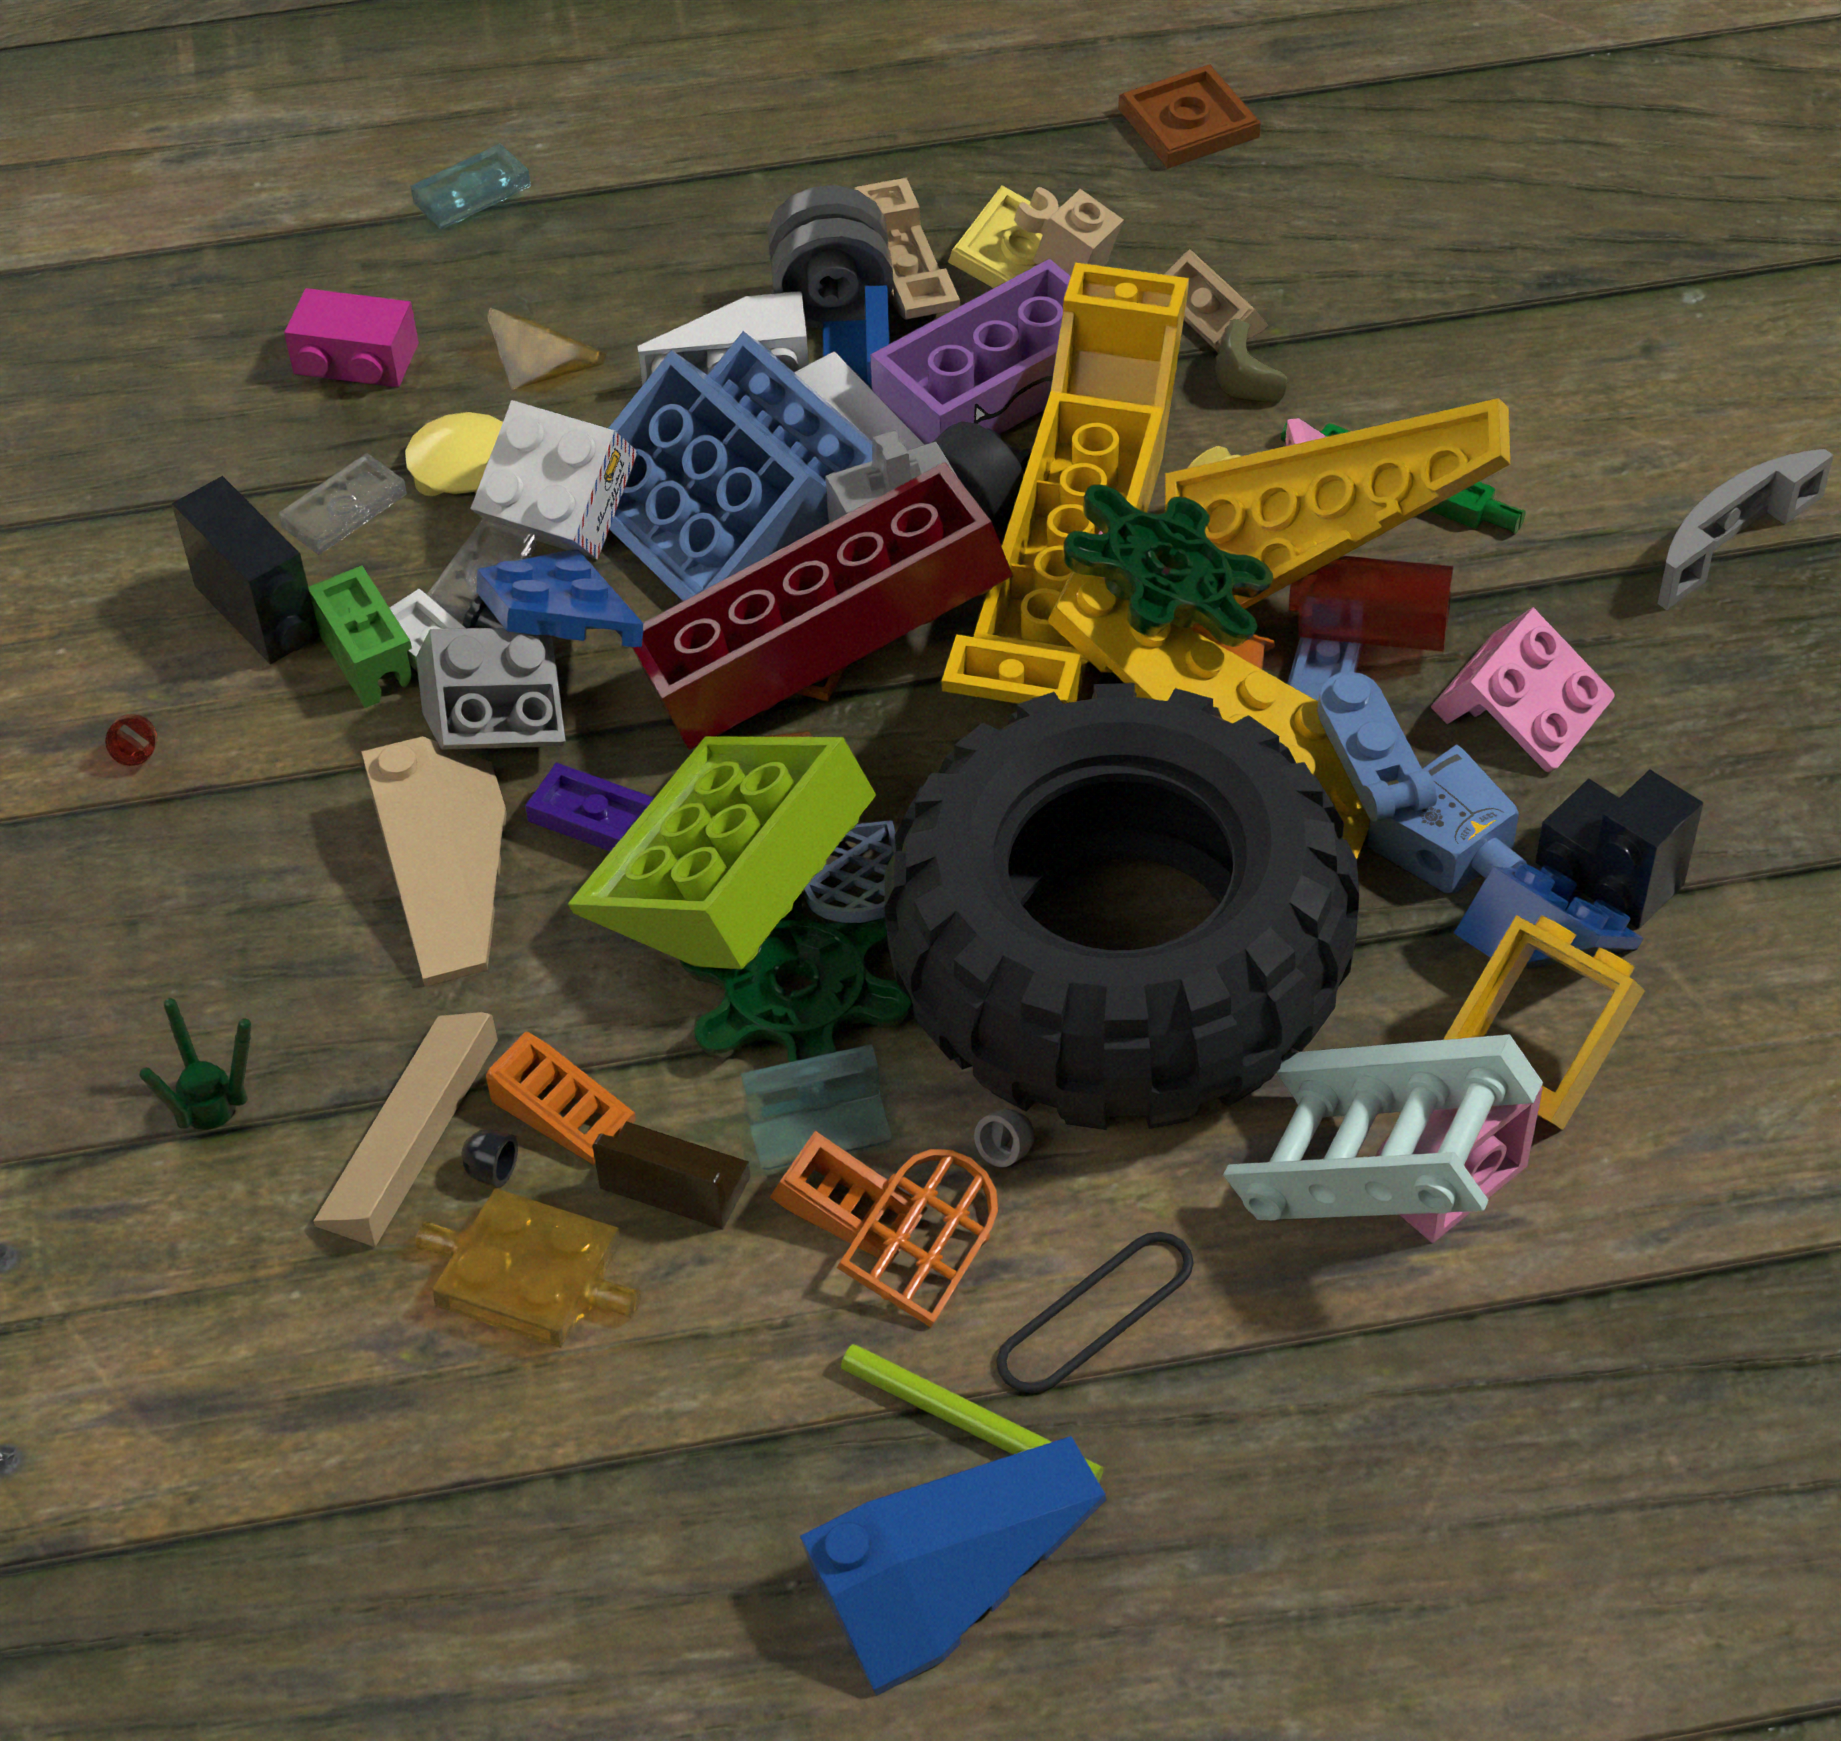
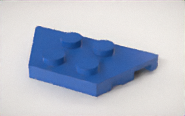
[476,550,643,647]

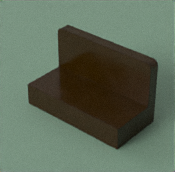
[592,1121,751,1230]

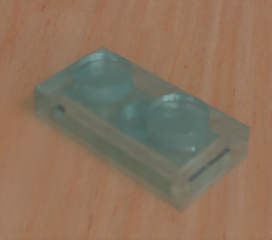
[410,143,531,230]

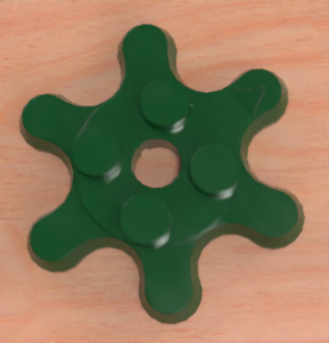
[1063,484,1274,647]
[680,895,912,1082]

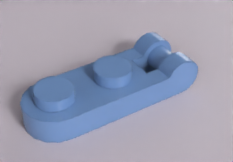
[1317,671,1437,822]

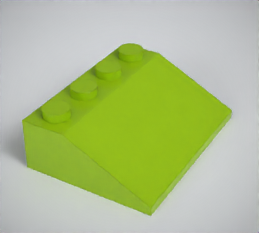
[568,736,876,969]

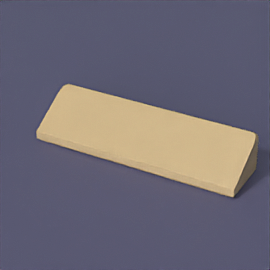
[314,1012,498,1247]

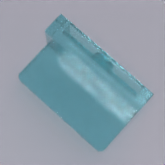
[741,1044,892,1175]

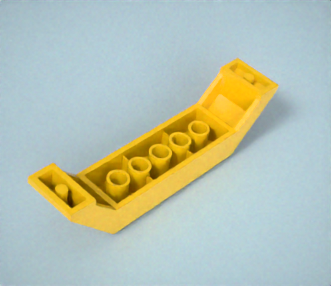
[942,262,1189,704]

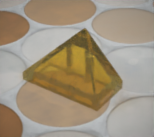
[487,308,607,390]

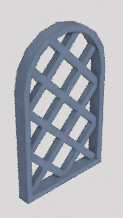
[802,820,896,923]

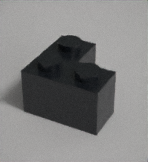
[1535,769,1704,929]

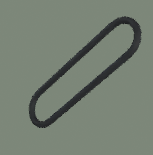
[996,1232,1194,1394]

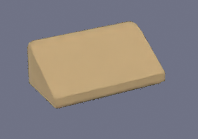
[1164,249,1268,352]

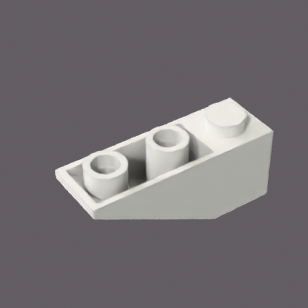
[638,291,809,386]

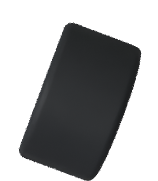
[931,421,1024,528]

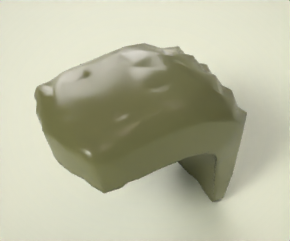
[1214,319,1288,402]

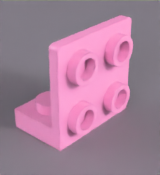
[1431,607,1615,772]

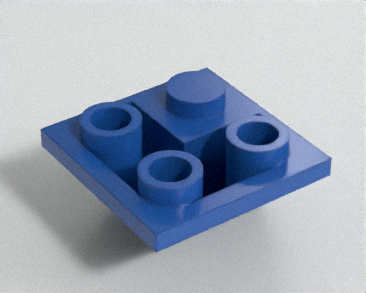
[1454,863,1644,969]

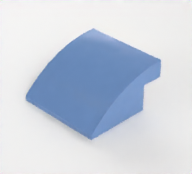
[608,331,873,601]

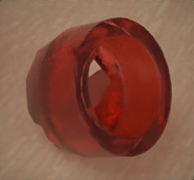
[105,714,158,766]

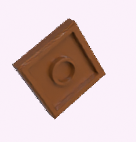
[1118,64,1261,169]

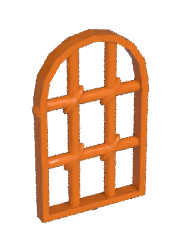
[837,1149,998,1328]

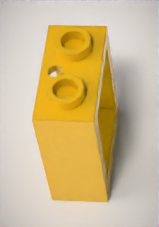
[1443,915,1645,1130]

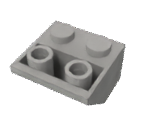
[416,628,566,750]

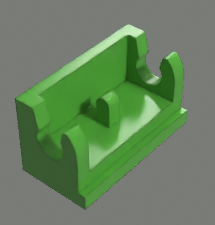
[309,565,412,708]

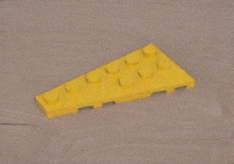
[1165,398,1511,609]
[1047,571,1387,860]

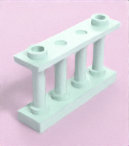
[1223,1034,1543,1221]

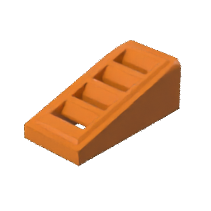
[486,1032,636,1165]
[769,1131,928,1264]

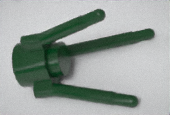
[139,998,251,1130]

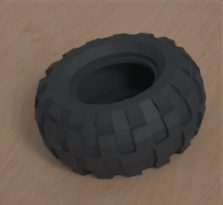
[884,683,1360,1130]

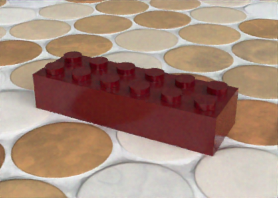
[632,462,1013,750]

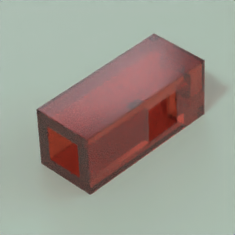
[1289,555,1453,652]

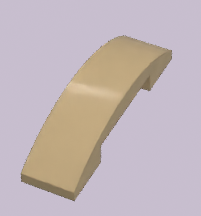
[855,178,960,319]

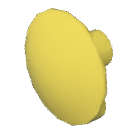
[405,412,503,496]

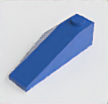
[800,1436,1106,1696]

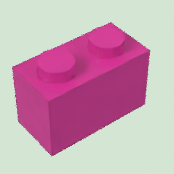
[284,288,419,387]

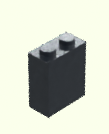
[172,476,320,665]

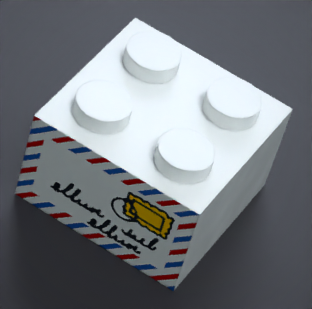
[470,400,638,559]

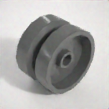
[767,185,893,329]

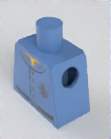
[1367,744,1527,893]

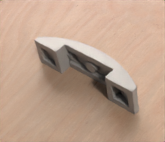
[1658,449,1834,610]

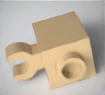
[1014,187,1124,276]

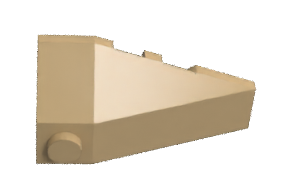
[361,736,507,987]

